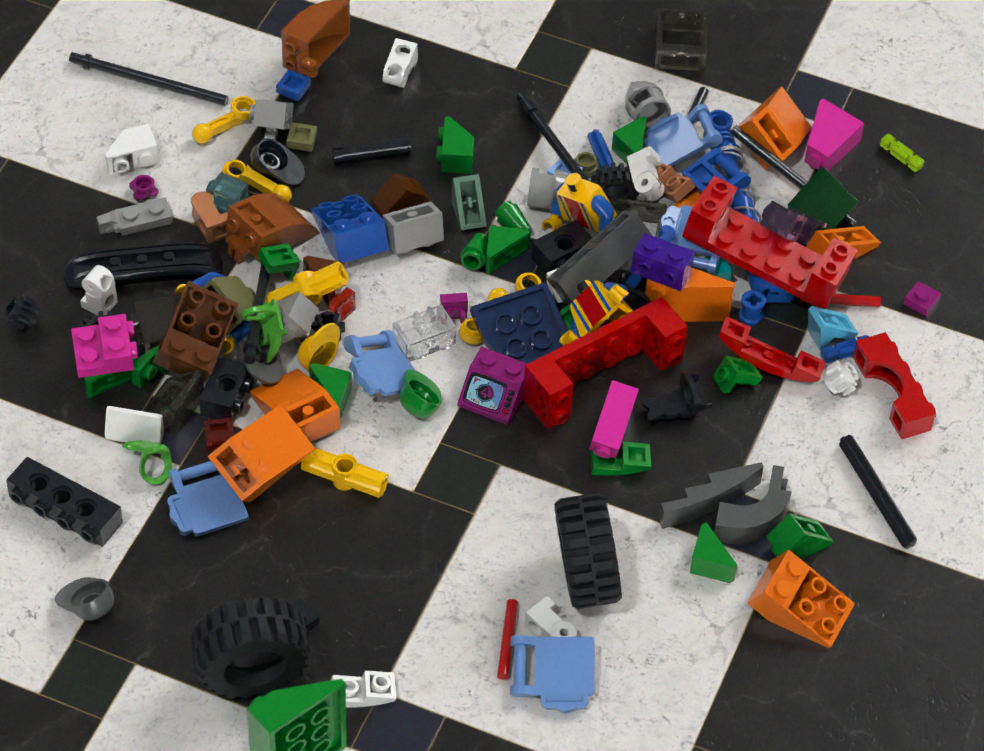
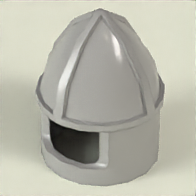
[625,81,671,130]
[527,168,569,211]

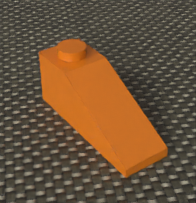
[806,226,881,259]

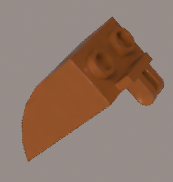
[281,0,350,77]
[225,193,320,264]

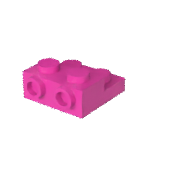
[71,314,138,378]

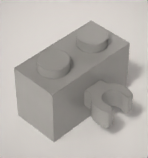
[250,99,294,141]
[383,202,444,254]
[260,292,319,346]

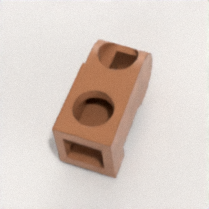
[191,191,231,244]

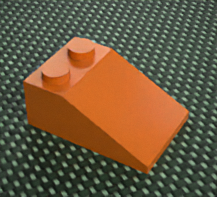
[645,268,735,322]

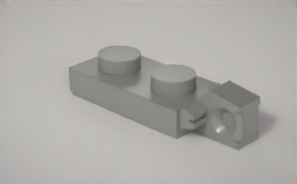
[97,198,173,236]

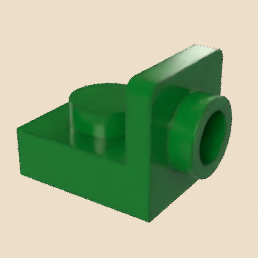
[258,243,300,281]
[713,356,763,394]

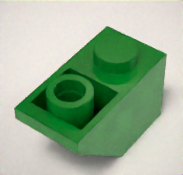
[436,116,474,174]

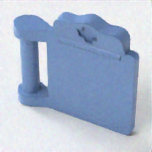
[644,104,723,167]
[660,205,720,275]
[343,330,415,396]
[167,461,248,536]
[510,635,595,713]

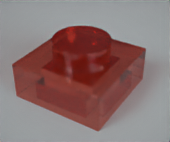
[329,287,356,322]
[204,418,234,450]

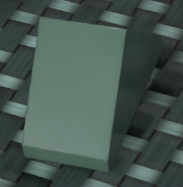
[452,174,487,230]

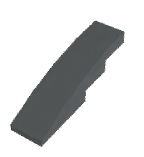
[659,462,764,529]

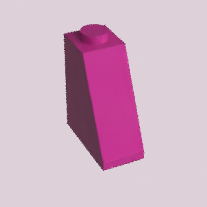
[804,99,864,171]
[589,380,639,458]

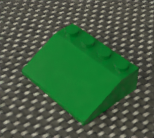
[247,679,347,751]

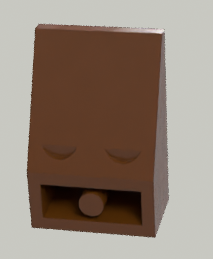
[152,281,239,385]

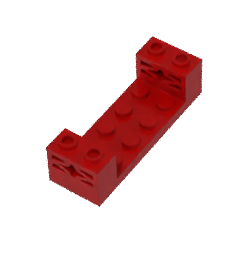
[682,176,858,309]
[523,297,688,429]

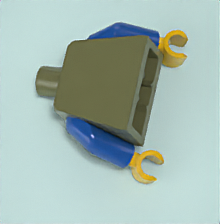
[173,272,255,358]

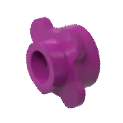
[129,175,159,201]

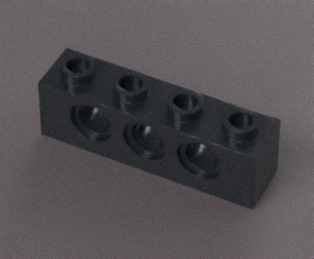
[6,456,123,547]

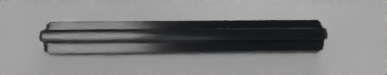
[839,435,917,549]

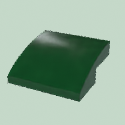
[787,166,860,233]

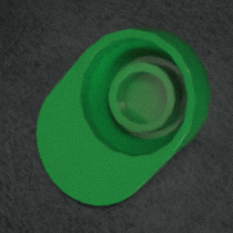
[399,369,442,418]

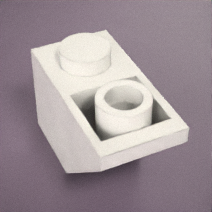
[105,124,159,175]

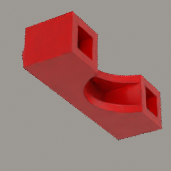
[853,332,936,440]

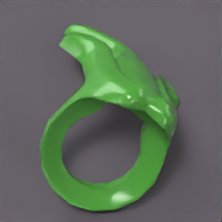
[241,299,288,363]
[122,440,172,485]

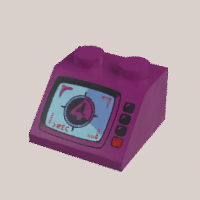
[457,346,527,425]

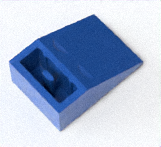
[311,195,389,262]

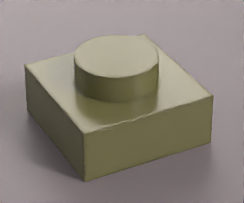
[286,122,317,152]

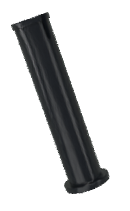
[332,134,412,164]

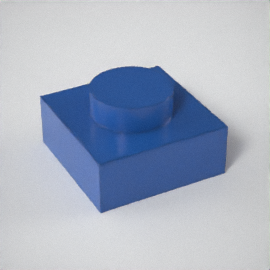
[276,69,311,101]

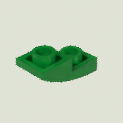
[131,345,170,388]

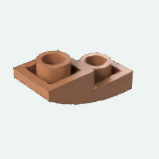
[656,163,695,203]

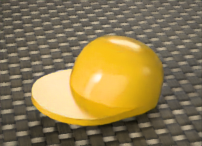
[297,323,340,372]

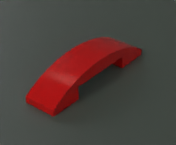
[718,316,826,382]

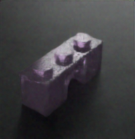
[760,200,827,245]

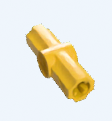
[266,261,349,305]
[301,448,389,498]

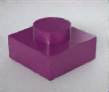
[903,281,941,316]

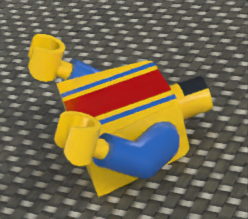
[541,173,617,232]
[559,280,633,346]

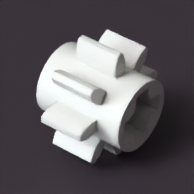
[824,360,859,396]

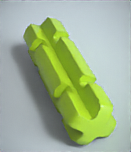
[880,134,925,172]

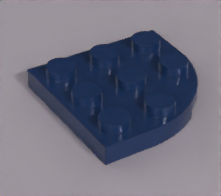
[469,282,567,364]

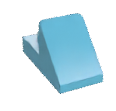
[808,306,859,350]

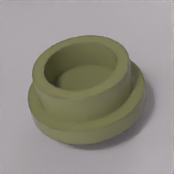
[574,152,599,176]

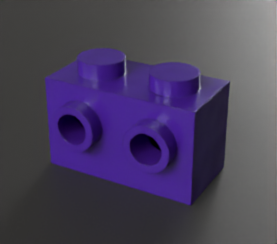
[631,233,695,291]

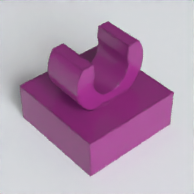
[439,293,468,325]

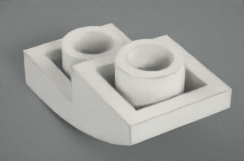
[331,671,396,707]

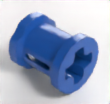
[739,290,766,326]

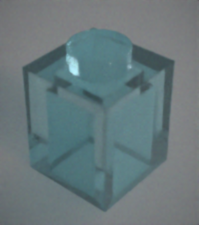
[206,172,249,213]

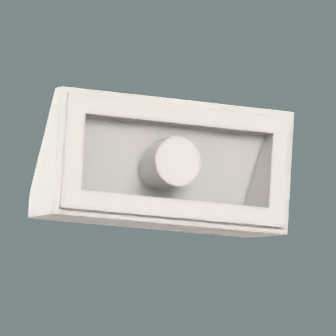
[105,406,164,443]

